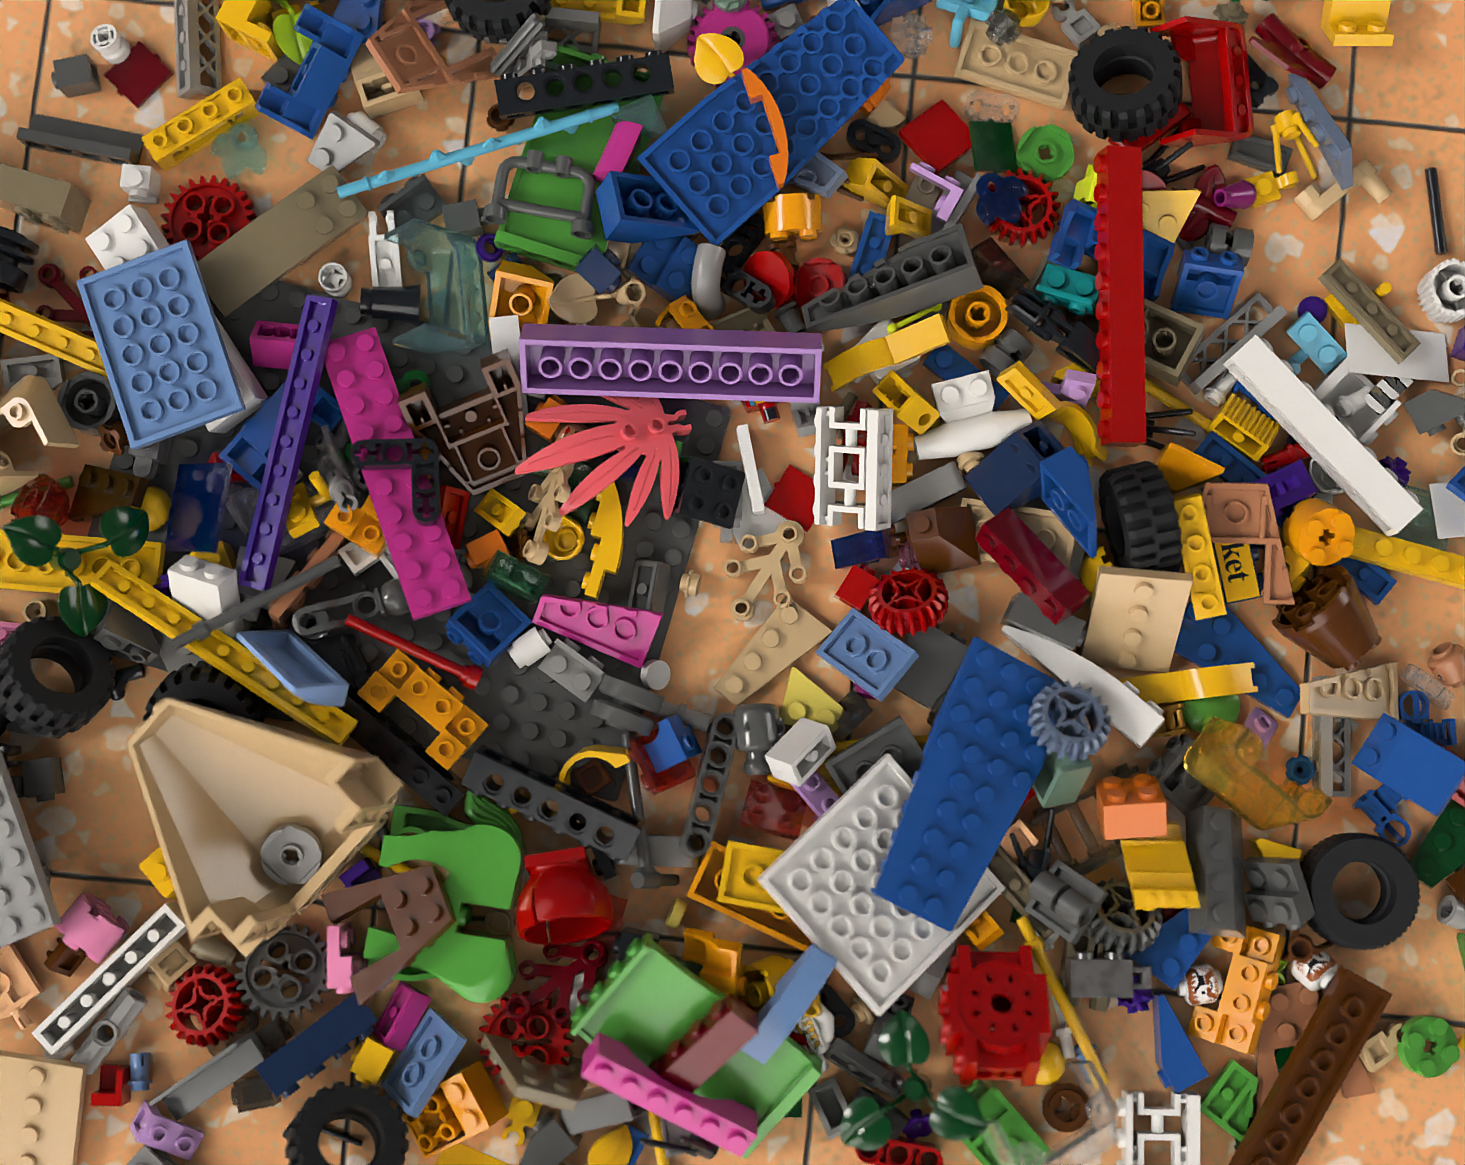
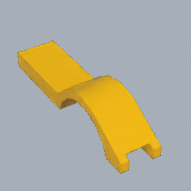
[823,313,952,392]
[996,360,1109,466]
[1118,662,1258,704]
[508,744,636,814]

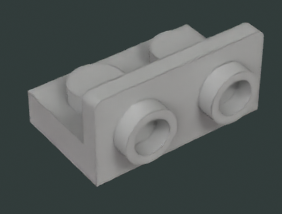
[538,638,607,703]

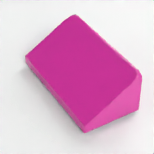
[372,980,431,1051]

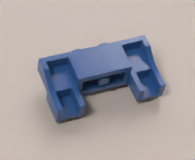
[254,3,365,140]
[1047,199,1175,302]
[218,381,343,492]

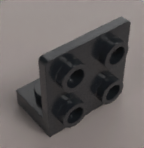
[671,456,745,529]

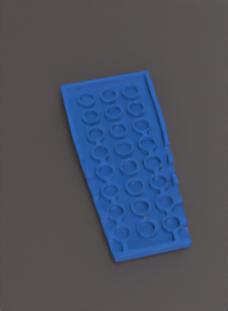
[637,0,904,246]
[871,637,1063,931]

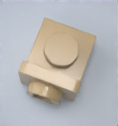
[147,940,197,993]

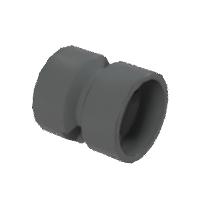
[1204,223,1254,267]
[978,326,1033,378]

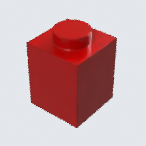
[834,564,879,612]

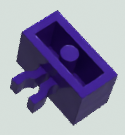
[1252,459,1317,518]

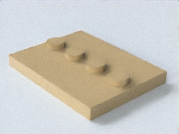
[1080,566,1193,673]
[0,1050,88,1165]

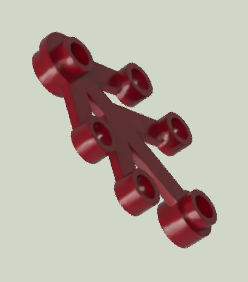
[36,263,98,338]
[506,940,609,1026]

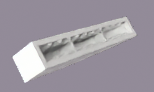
[1001,625,1165,749]

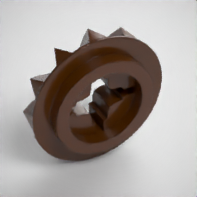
[1042,1083,1091,1132]

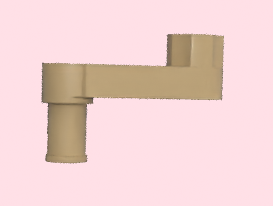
[1294,158,1393,222]

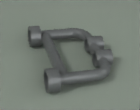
[483,150,595,239]

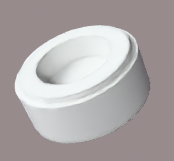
[641,659,671,690]

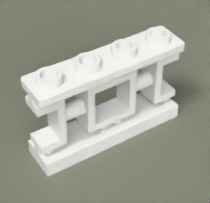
[813,405,893,531]
[1116,1090,1200,1165]

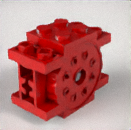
[937,945,1051,1086]

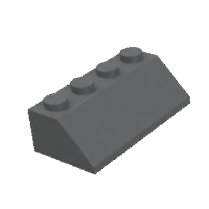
[1185,806,1246,938]

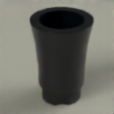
[360,284,420,325]

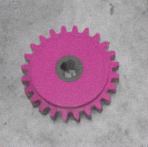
[687,1,778,88]

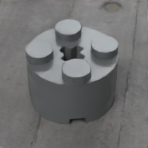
[57,372,121,436]

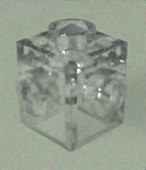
[890,13,933,59]

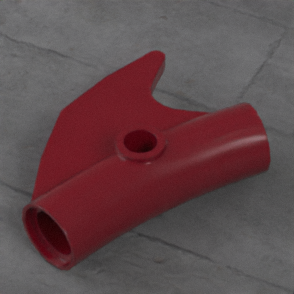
[1248,13,1337,90]

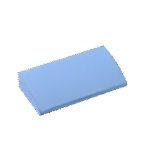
[236,629,349,706]

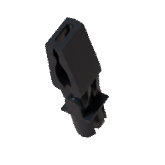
[1005,285,1100,380]

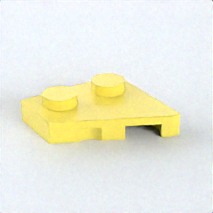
[780,667,843,737]

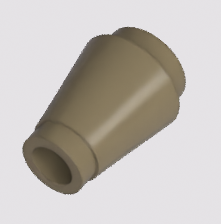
[190,935,238,967]

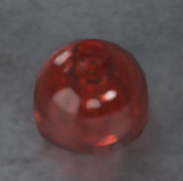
[10,473,70,527]

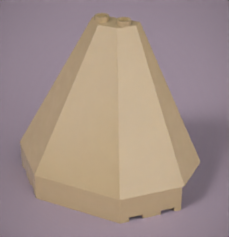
[127,698,404,957]

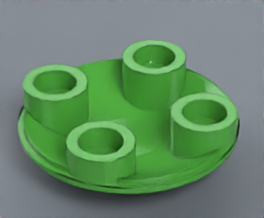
[1180,694,1240,735]

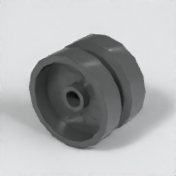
[588,674,665,737]

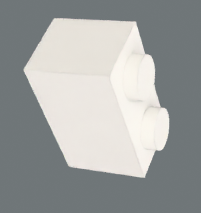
[764,717,837,787]

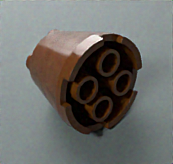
[1272,565,1382,671]

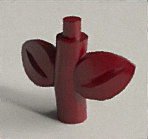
[1171,164,1237,241]

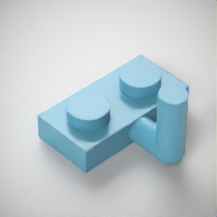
[936,0,1000,48]
[1285,311,1347,375]

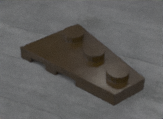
[67,464,150,522]

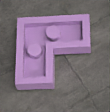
[1040,369,1096,410]

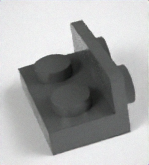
[377,174,446,242]

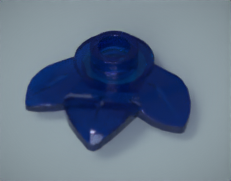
[976,172,1029,226]

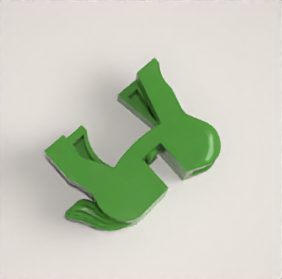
[363,788,527,1003]

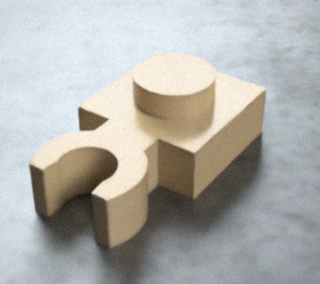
[1359,1022,1403,1072]

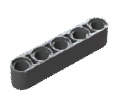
[679,713,737,859]

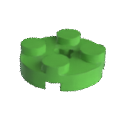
[1016,124,1075,184]
[1397,1014,1460,1078]

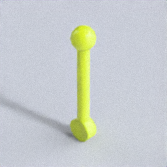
[887,303,942,334]

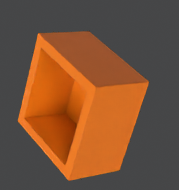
[1095,774,1167,840]

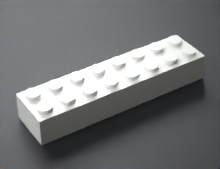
[85,204,268,434]

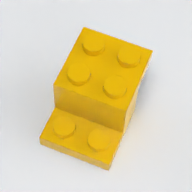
[215,0,284,62]
[1320,0,1394,46]

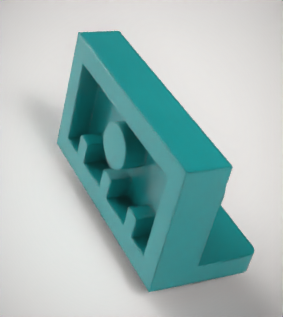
[1035,263,1099,315]

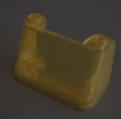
[1183,716,1333,831]

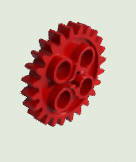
[161,175,257,262]
[477,991,575,1085]

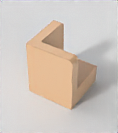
[1000,818,1039,861]

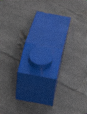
[1152,991,1209,1093]

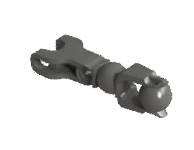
[292,553,475,641]

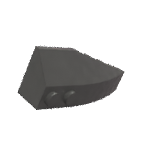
[801,223,984,332]

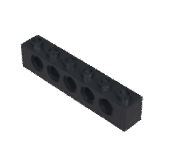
[494,50,674,120]
[336,684,468,817]
[461,745,646,862]

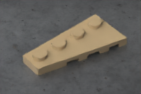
[714,595,833,706]
[1300,662,1399,721]

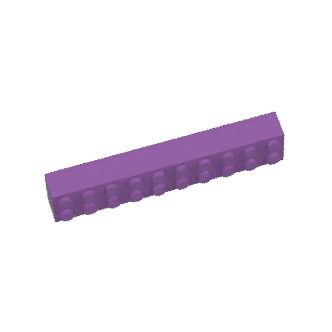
[519,323,822,403]

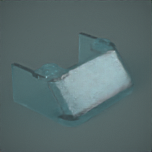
[384,218,489,354]

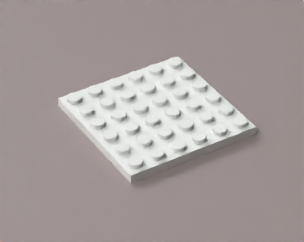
[757,754,1005,1016]

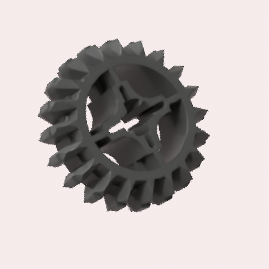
[1086,877,1163,956]

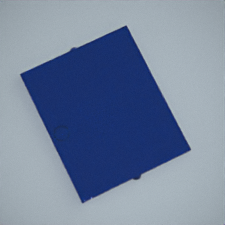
[165,462,233,553]

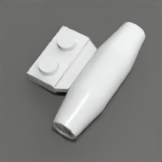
[913,370,1032,460]

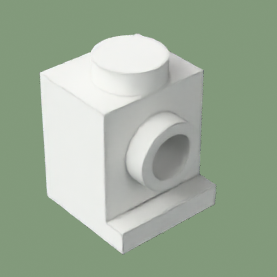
[120,164,161,205]

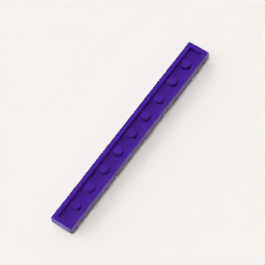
[238,295,338,591]

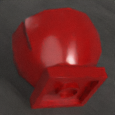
[516,846,614,945]

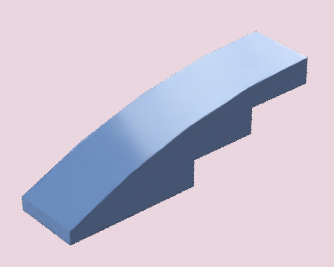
[740,943,838,1064]

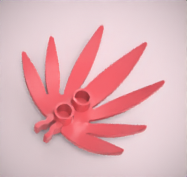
[515,396,692,527]

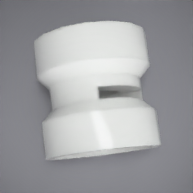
[90,24,130,64]
[318,263,353,298]

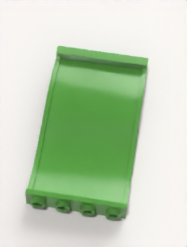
[494,44,663,273]
[570,932,822,1159]

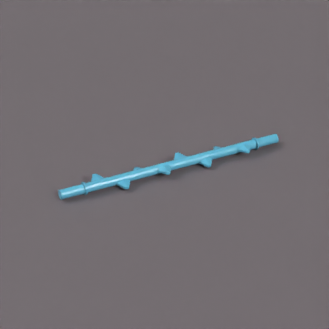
[336,101,620,199]

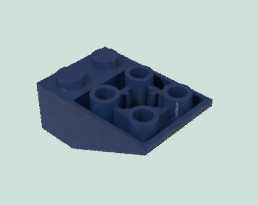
[964,420,1065,516]

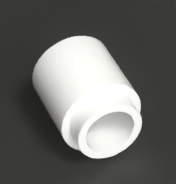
[346,111,387,153]
[507,626,553,669]

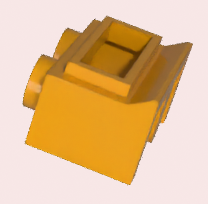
[655,295,714,330]

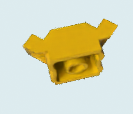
[1120,821,1200,911]

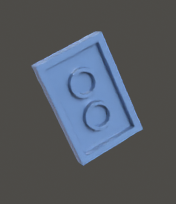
[815,608,919,702]
[380,1008,467,1119]

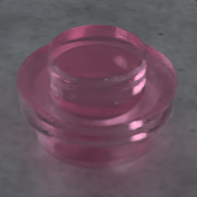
[898,540,918,570]

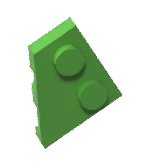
[1200,1059,1258,1142]

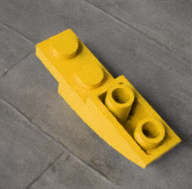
[581,482,624,600]

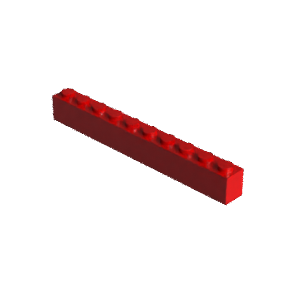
[1093,145,1146,447]

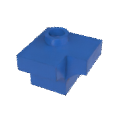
[644,714,702,774]

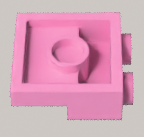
[327,921,368,994]

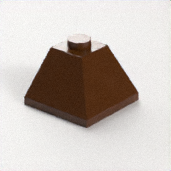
[906,507,981,574]

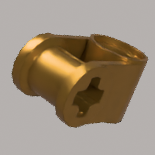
[1151,703,1190,738]

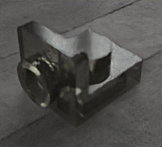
[832,690,873,742]

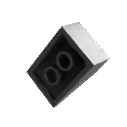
[519,1109,582,1165]

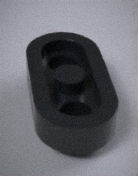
[846,119,901,164]
[819,983,855,1037]

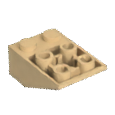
[350,43,424,119]

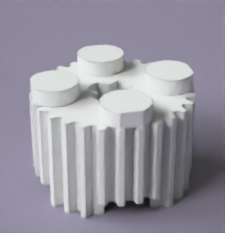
[1416,258,1465,324]

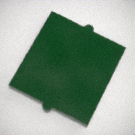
[968,119,1017,175]

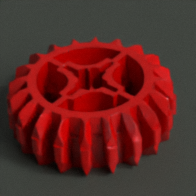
[982,168,1061,247]
[868,566,949,637]
[165,964,248,1048]

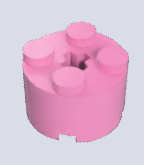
[55,893,130,964]

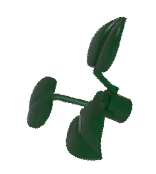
[2,506,149,637]
[840,1009,988,1150]

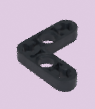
[720,213,776,314]
[349,438,441,526]

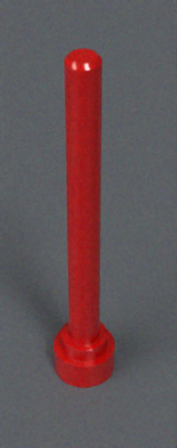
[345,614,483,690]

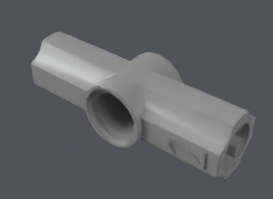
[71,986,148,1076]

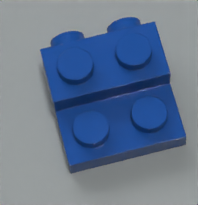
[626,236,698,303]
[1170,247,1244,319]
[445,581,532,667]

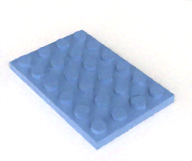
[76,240,246,450]

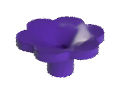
[902,1109,933,1139]

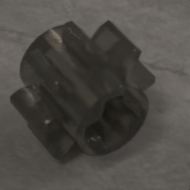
[985,8,1022,46]

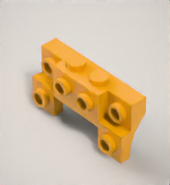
[324,447,440,559]
[357,649,490,771]
[1187,925,1286,1055]
[682,927,747,1002]

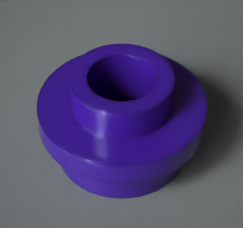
[475,233,504,263]

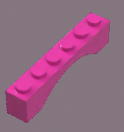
[581,1032,758,1157]

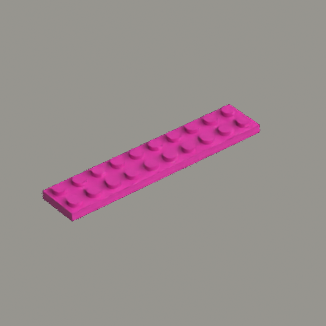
[324,327,471,621]

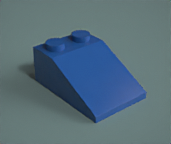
[596,171,699,244]
[1040,446,1097,558]
[1351,713,1465,817]

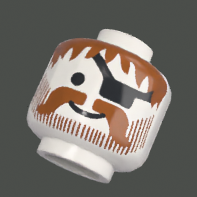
[1290,951,1337,991]
[1176,964,1223,1005]

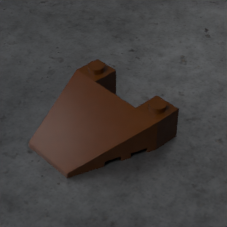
[397,348,528,496]

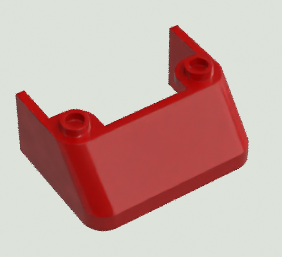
[1150,16,1253,147]

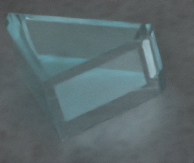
[612,94,668,140]

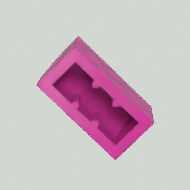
[592,121,643,183]
[249,320,299,370]

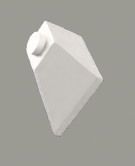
[653,0,698,54]

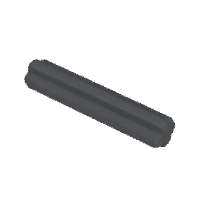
[490,13,545,76]

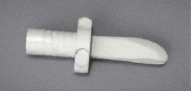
[1052,994,1076,1059]

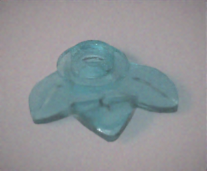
[211,123,266,179]

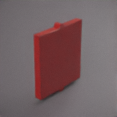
[764,465,815,532]

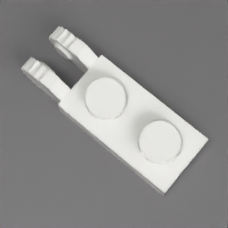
[368,210,403,287]

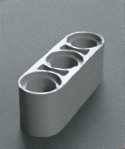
[891,461,968,524]
[613,835,700,868]

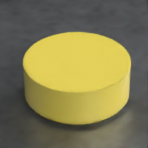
[665,897,687,929]

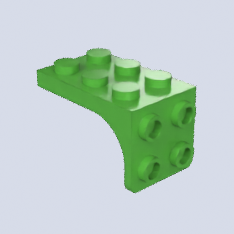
[962,1080,1053,1165]

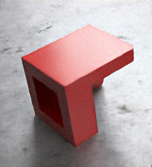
[90,1064,131,1107]

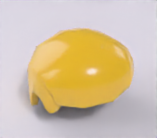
[1003,0,1051,27]
[141,486,172,531]
[542,515,585,560]
[1035,1040,1067,1085]

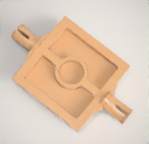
[0,943,44,1031]

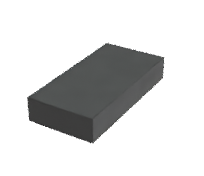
[1227,135,1293,177]

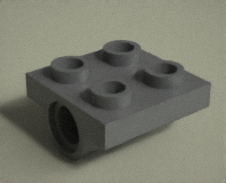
[1024,859,1109,945]

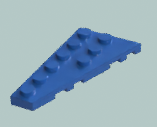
[1173,560,1300,718]

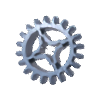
[1028,680,1111,762]

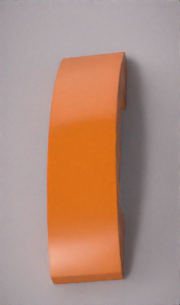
[741,68,788,189]

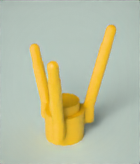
[1270,109,1319,180]

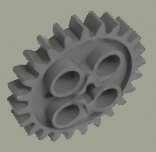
[234,923,331,1022]

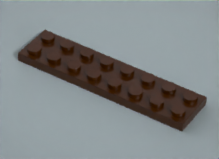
[1228,966,1393,1165]

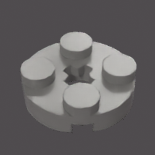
[261,823,324,885]

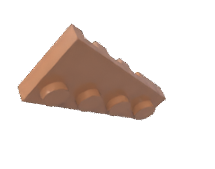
[268,529,350,630]

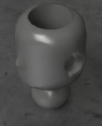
[733,703,785,775]

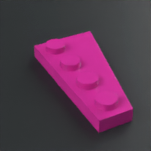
[532,593,664,669]

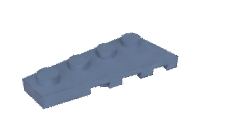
[1286,73,1353,190]
[788,152,849,199]

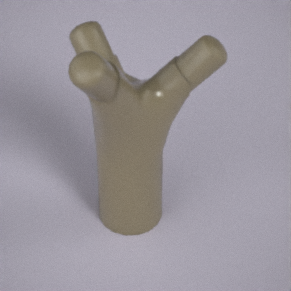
[837,392,858,439]

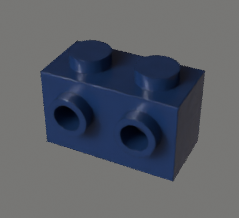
[574,243,622,295]

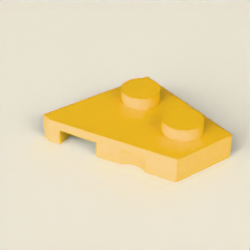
[1142,189,1201,243]

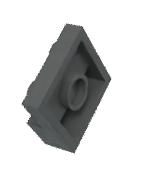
[1146,734,1231,815]
[1242,856,1315,930]

